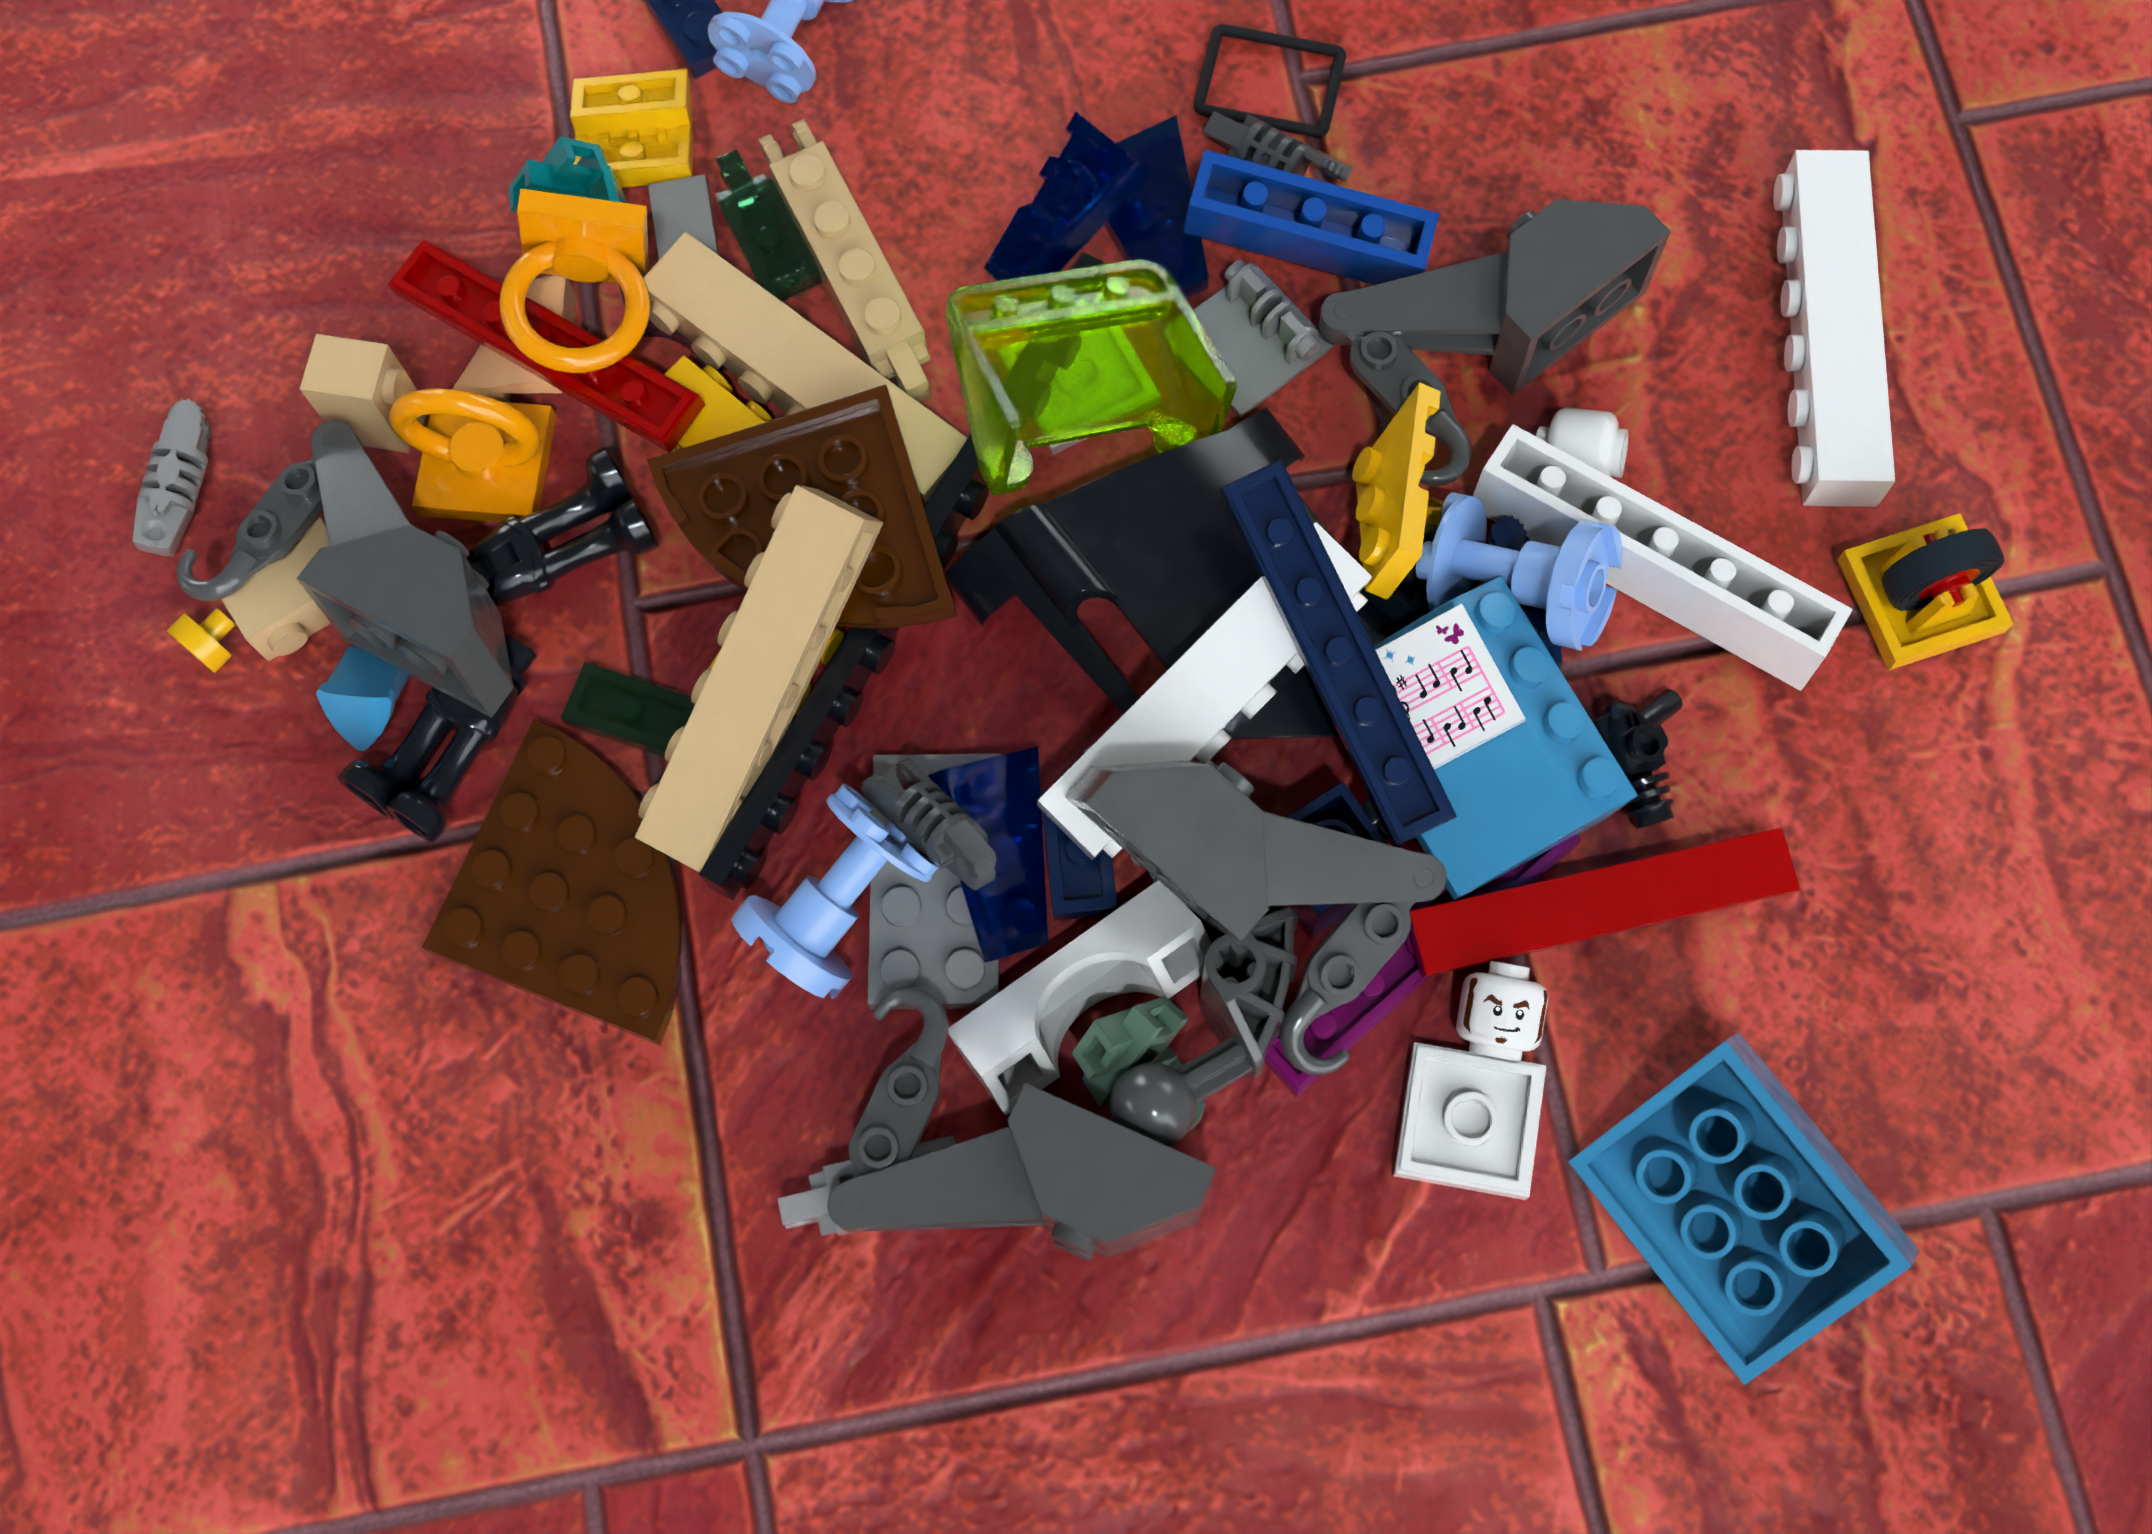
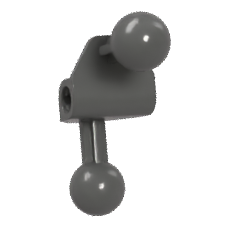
[1109,906,1298,1147]

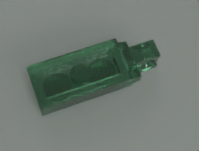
[715,149,823,301]

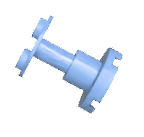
[708,0,854,103]
[1416,492,1622,650]
[731,784,939,999]

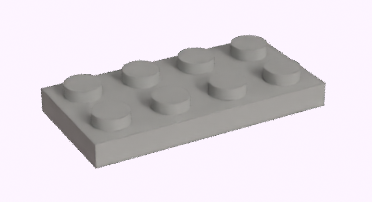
[867,754,1001,1010]

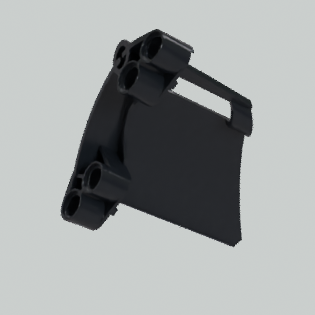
[945,408,1402,742]

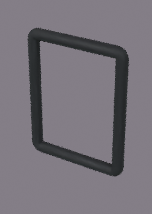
[1193,24,1346,138]

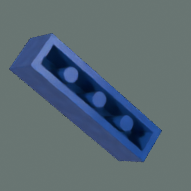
[1183,149,1440,285]

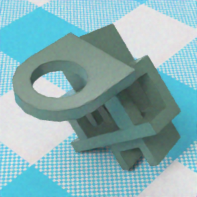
[1072,996,1205,1131]

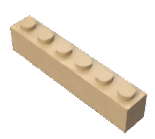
[643,231,967,508]
[635,485,884,873]

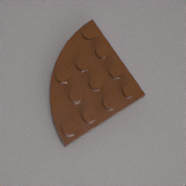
[647,384,958,628]
[422,719,683,1046]

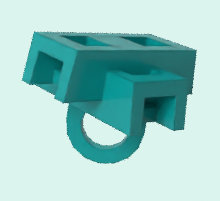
[508,136,628,212]

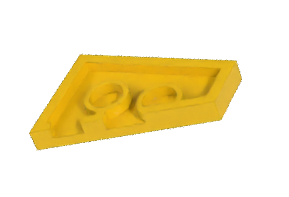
[1352,382,1441,600]

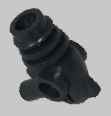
[1592,689,1683,829]

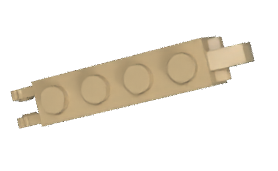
[758,119,931,402]

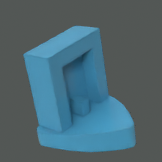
[316,646,410,751]

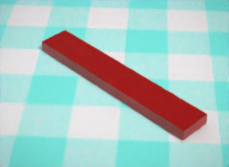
[388,239,705,453]
[1409,827,1800,978]

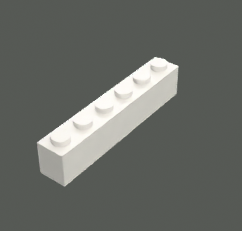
[1773,150,1895,507]
[1473,424,1853,691]
[1037,522,1372,860]

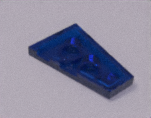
[983,112,1150,308]
[1073,115,1209,313]
[928,746,1048,963]

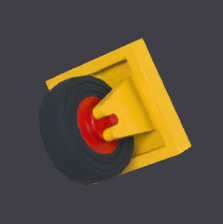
[1837,513,2014,671]

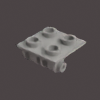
[1164,259,1333,418]

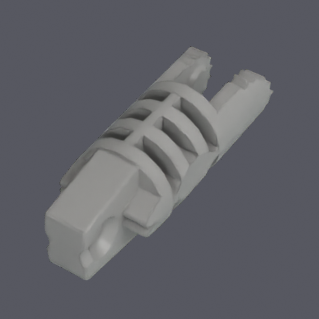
[132,398,212,556]

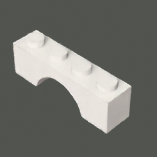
[948,880,1212,1115]

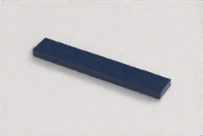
[1220,459,1457,846]

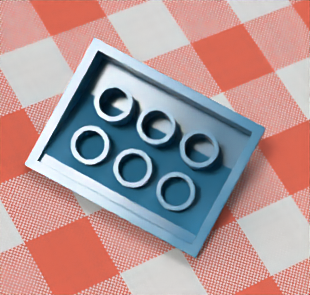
[1374,576,1638,901]
[1568,1032,1919,1385]

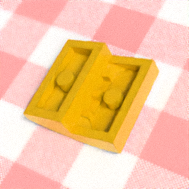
[570,69,693,188]

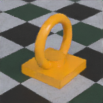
[499,188,650,373]
[389,388,557,523]

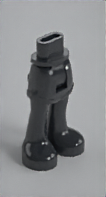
[466,446,659,607]
[337,633,537,842]

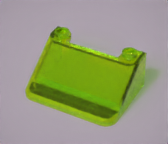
[945,260,1237,496]

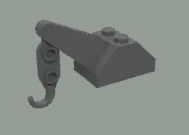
[1319,199,1671,486]
[176,420,514,718]
[1065,760,1447,1075]
[827,987,1216,1261]

